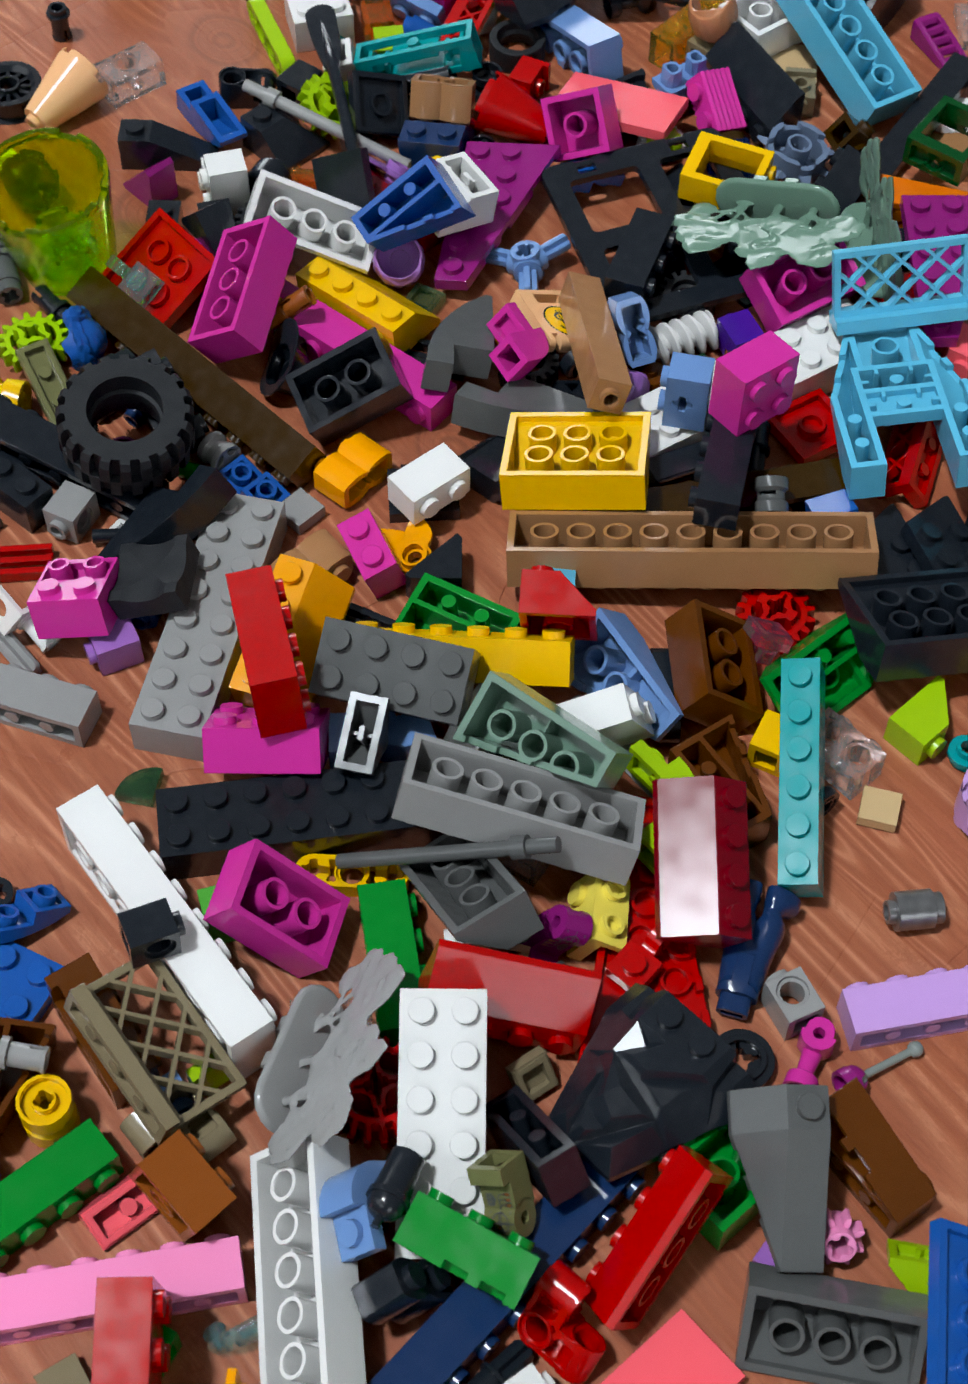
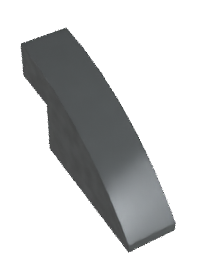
[421,295,494,392]
[451,378,604,437]

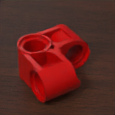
[517,1259,606,1384]

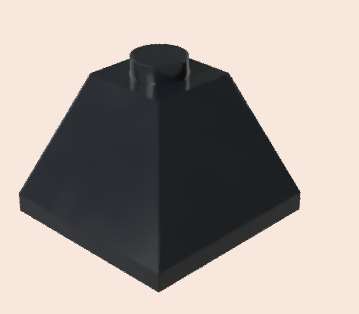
[240,103,330,172]

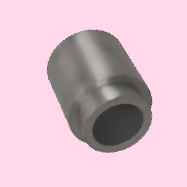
[883,888,946,932]

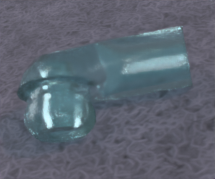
[203,1315,258,1355]

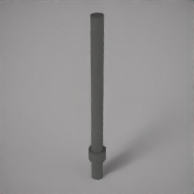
[335,834,562,869]

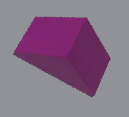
[123,157,178,206]

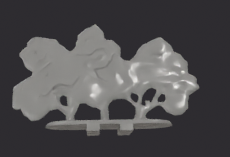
[254,948,405,1165]

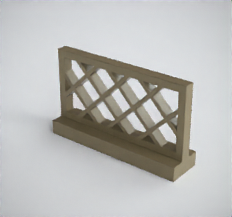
[63,960,248,1146]

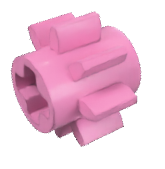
[824,1208,865,1265]

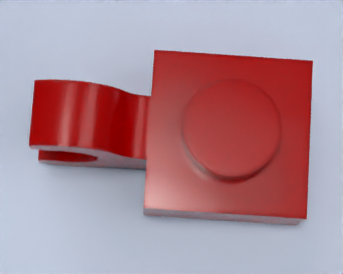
[605,926,671,991]

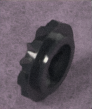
[719,1029,775,1087]

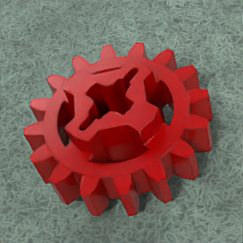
[735,589,815,655]

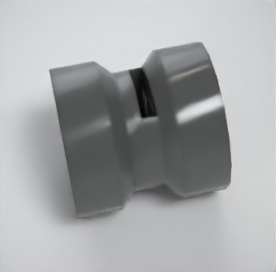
[753,475,789,512]

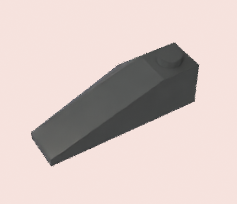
[727,1084,831,1273]

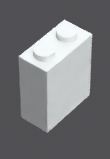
[556,683,656,746]

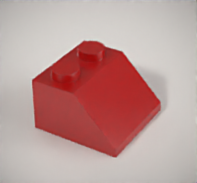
[518,565,598,641]

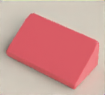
[76,1174,158,1251]

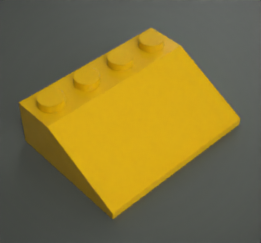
[499,412,651,511]

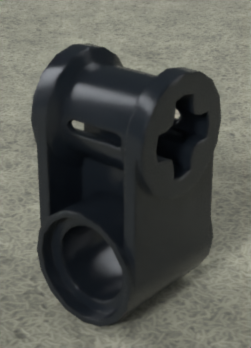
[218,66,277,109]

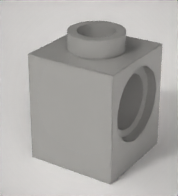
[42,480,101,544]
[760,966,825,1041]

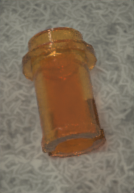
[290,165,316,189]

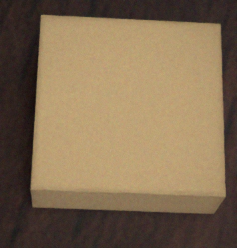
[856,785,903,833]

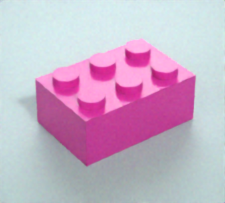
[739,241,867,332]
[202,702,330,774]
[203,838,350,978]

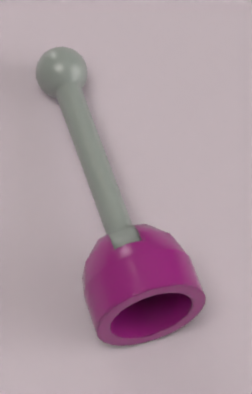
[831,1041,924,1091]

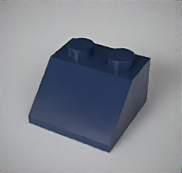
[398,120,476,168]

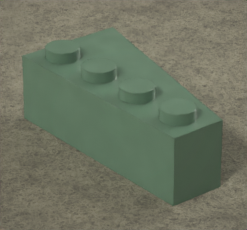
[452,671,633,789]

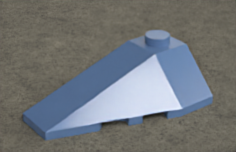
[571,607,684,742]

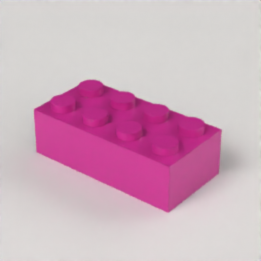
[187,215,298,364]

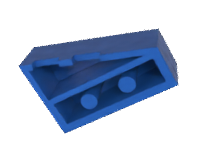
[351,155,476,252]

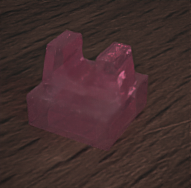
[743,615,794,665]

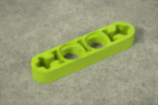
[247,0,296,76]

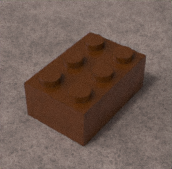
[665,599,764,733]

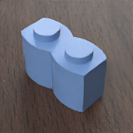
[607,291,657,368]

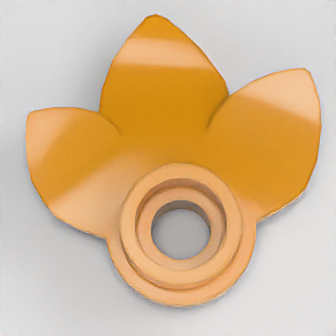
[381,520,433,573]

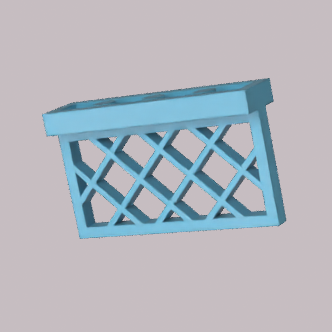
[829,233,968,336]

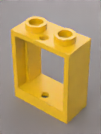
[678,131,777,210]

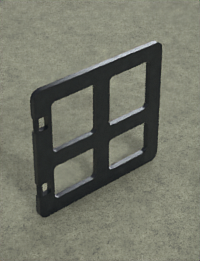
[542,128,748,322]

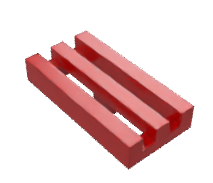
[0,543,54,582]

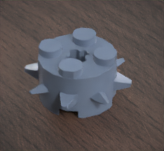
[757,121,835,184]

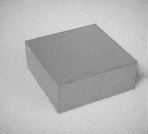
[282,487,326,535]

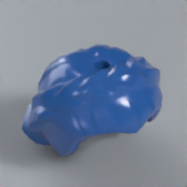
[61,305,108,372]

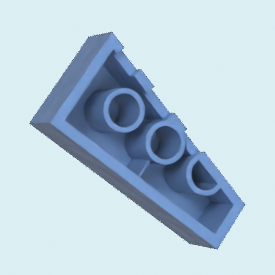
[539,5,624,80]

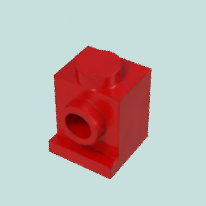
[509,55,551,100]

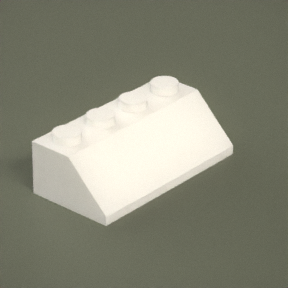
[243,169,375,274]

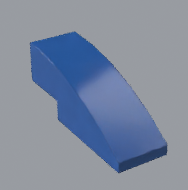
[176,80,248,148]

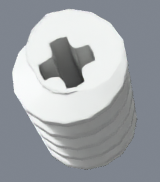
[648,310,719,365]

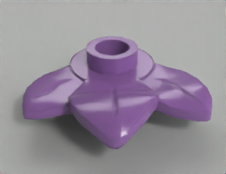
[369,156,409,183]

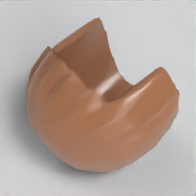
[688,0,738,44]

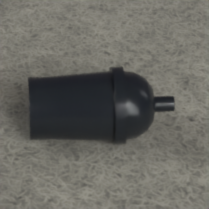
[366,1146,425,1230]

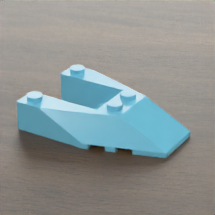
[830,326,968,500]

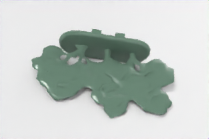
[841,137,904,302]
[674,175,866,270]

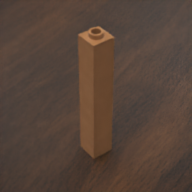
[558,271,632,415]

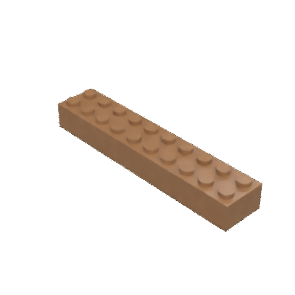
[506,510,879,591]

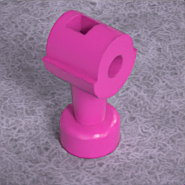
[782,1017,837,1085]

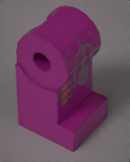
[521,904,593,963]

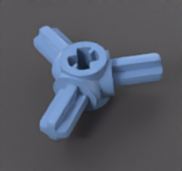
[486,234,571,290]

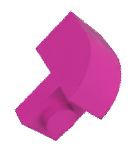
[486,302,549,382]

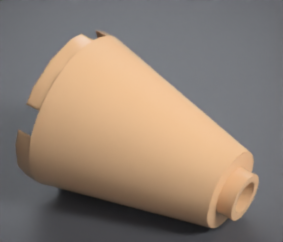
[24,47,109,133]

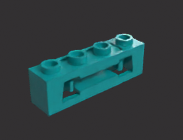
[354,19,483,75]

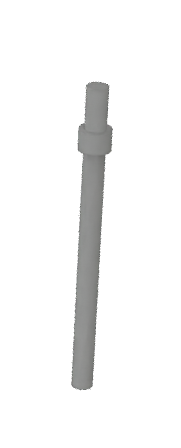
[242,79,412,169]

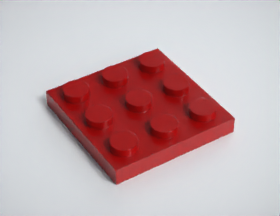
[102,207,215,329]

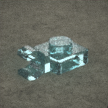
[105,254,165,308]

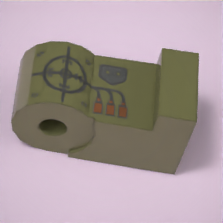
[467,1149,536,1237]

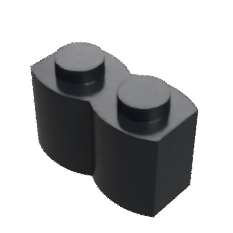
[351,1258,453,1325]

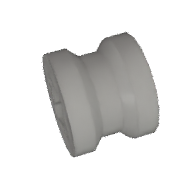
[197,431,241,470]

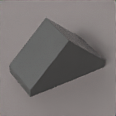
[334,691,390,776]

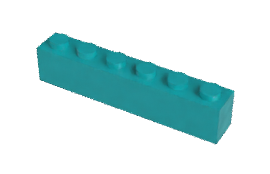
[777,657,826,897]

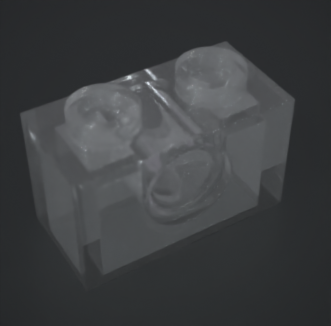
[93,41,166,109]

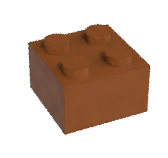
[128,1129,237,1242]

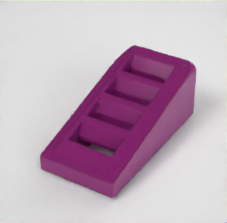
[910,12,967,69]

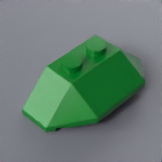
[759,613,873,721]

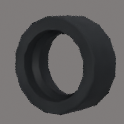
[489,20,546,73]

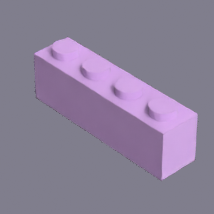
[836,965,968,1052]

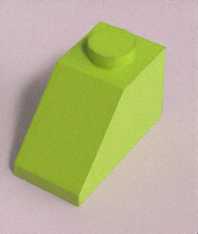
[883,676,949,766]

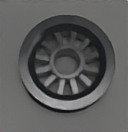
[0,61,41,125]

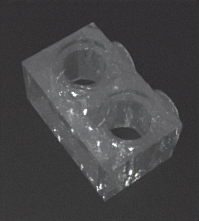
[825,707,887,801]

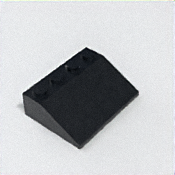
[837,567,968,682]

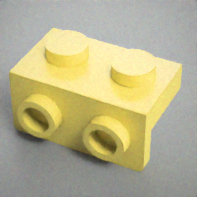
[566,875,630,961]

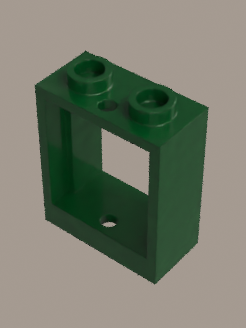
[902,95,968,187]

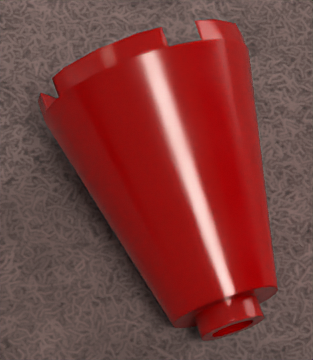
[470,70,549,145]

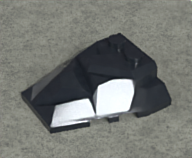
[548,983,757,1183]

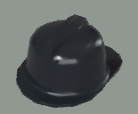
[260,318,310,397]

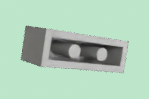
[0,663,102,748]

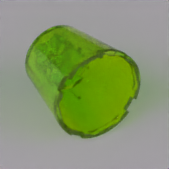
[0,127,117,296]

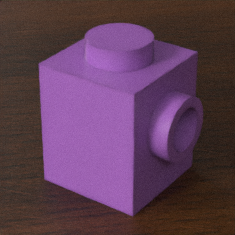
[83,617,144,676]

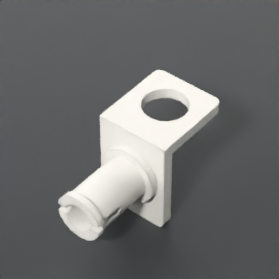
[0,584,61,653]

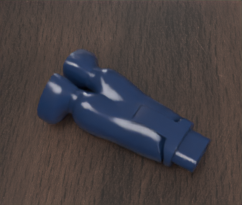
[715,879,802,1020]

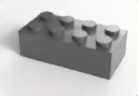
[308,617,481,727]

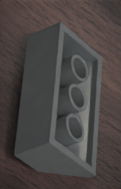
[398,834,544,950]
[734,1261,928,1384]

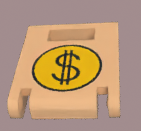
[510,289,571,353]

